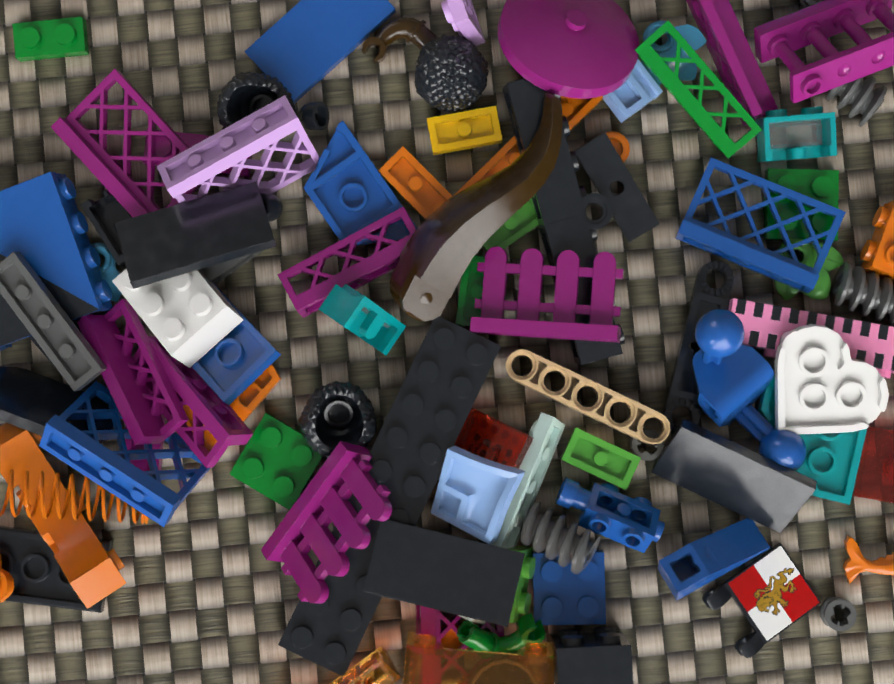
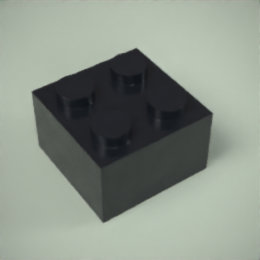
[550,626,634,684]

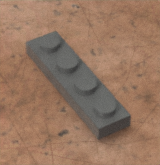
[0,252,107,392]

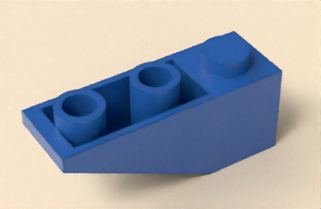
[658,518,770,601]

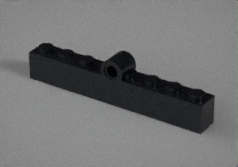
[502,78,625,365]

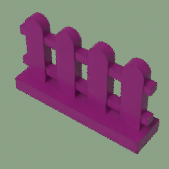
[470,247,624,343]
[261,441,392,604]

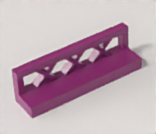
[686,0,778,126]
[277,206,416,318]
[77,299,189,445]
[133,336,253,468]

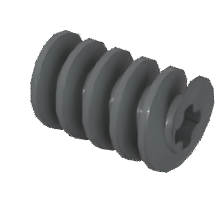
[825,49,887,127]
[831,261,894,327]
[520,501,601,574]

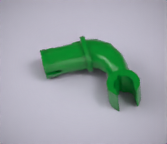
[457,613,546,660]

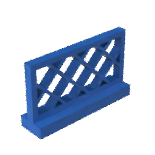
[675,157,846,294]
[39,381,210,527]

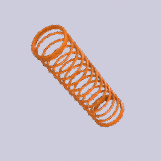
[0,469,149,525]

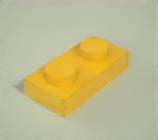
[427,106,502,155]

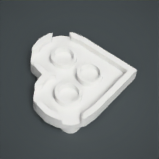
[774,324,889,434]

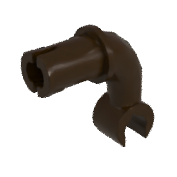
[362,17,437,64]

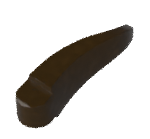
[390,92,563,322]

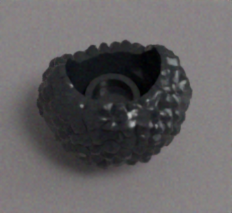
[415,34,489,112]
[217,72,296,130]
[299,381,377,457]

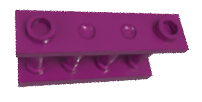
[754,0,894,104]

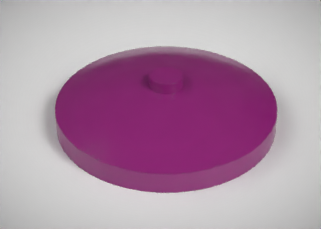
[497,0,639,99]

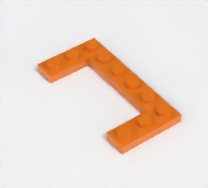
[378,96,603,219]

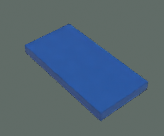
[244,0,396,104]

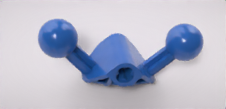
[692,309,807,471]

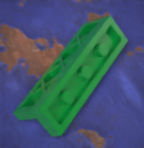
[635,20,762,159]

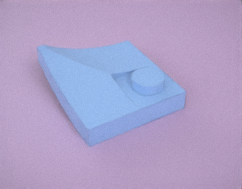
[431,446,525,545]

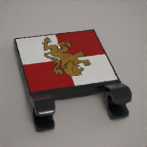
[702,543,821,658]

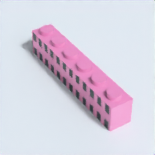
[727,298,894,379]

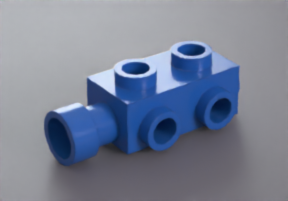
[555,477,665,553]

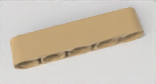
[506,349,670,444]

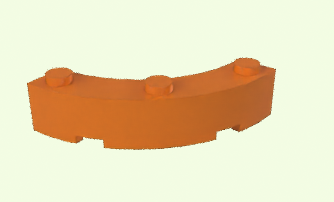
[0,423,126,609]

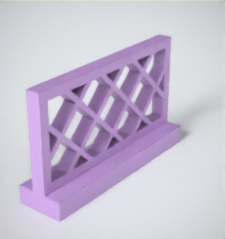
[157,95,320,204]

